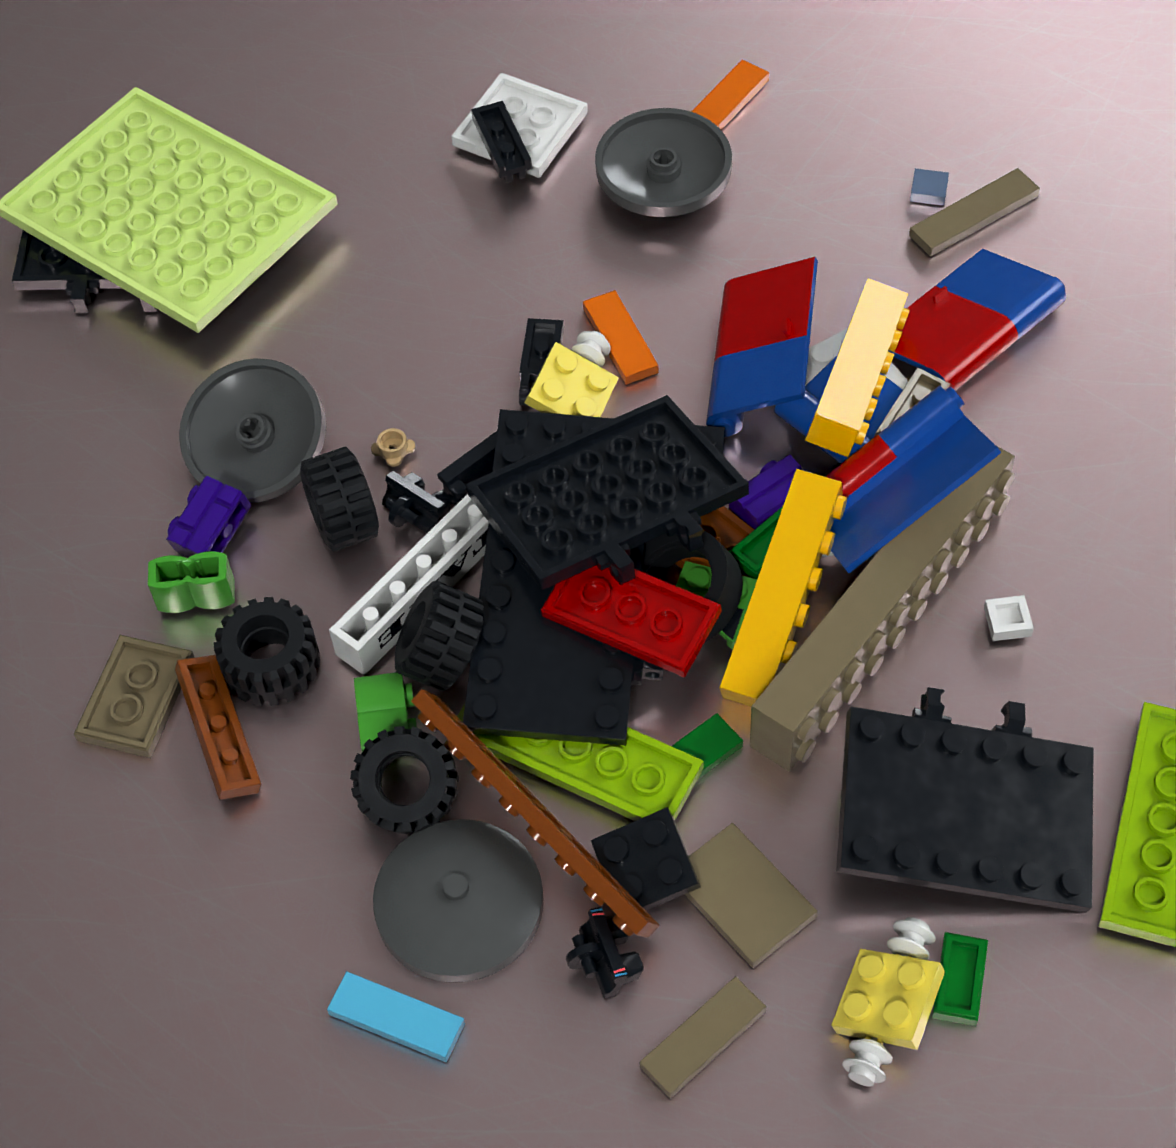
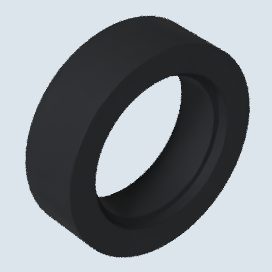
[642,530,743,642]

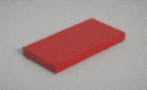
[541,565,722,678]

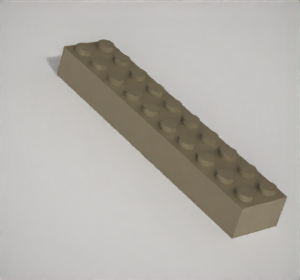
[750,446,1015,772]

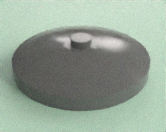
[595,108,732,217]
[179,358,326,503]
[373,819,544,982]

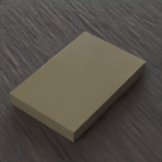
[74,635,195,758]
[685,823,818,969]

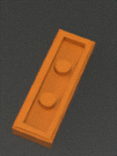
[691,59,769,130]
[583,290,659,385]

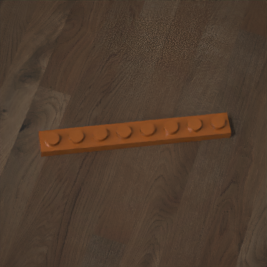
[411,689,660,938]

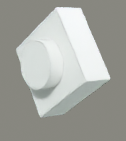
[984,595,1034,641]

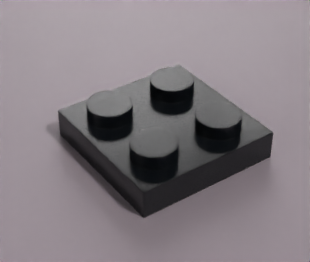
[591,807,701,911]

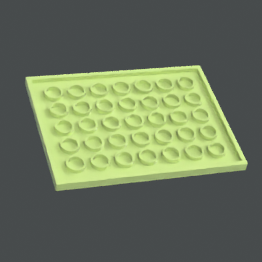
[0,87,338,333]

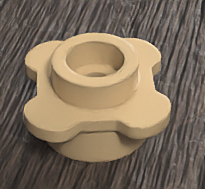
[371,428,416,467]

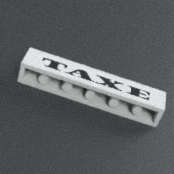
[329,494,489,675]

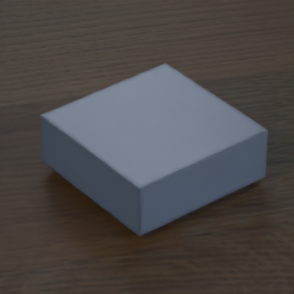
[910,168,949,206]

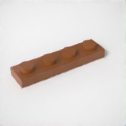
[175,655,261,800]

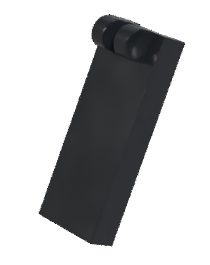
[471,101,532,183]
[437,431,497,506]

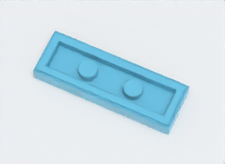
[327,971,465,1063]

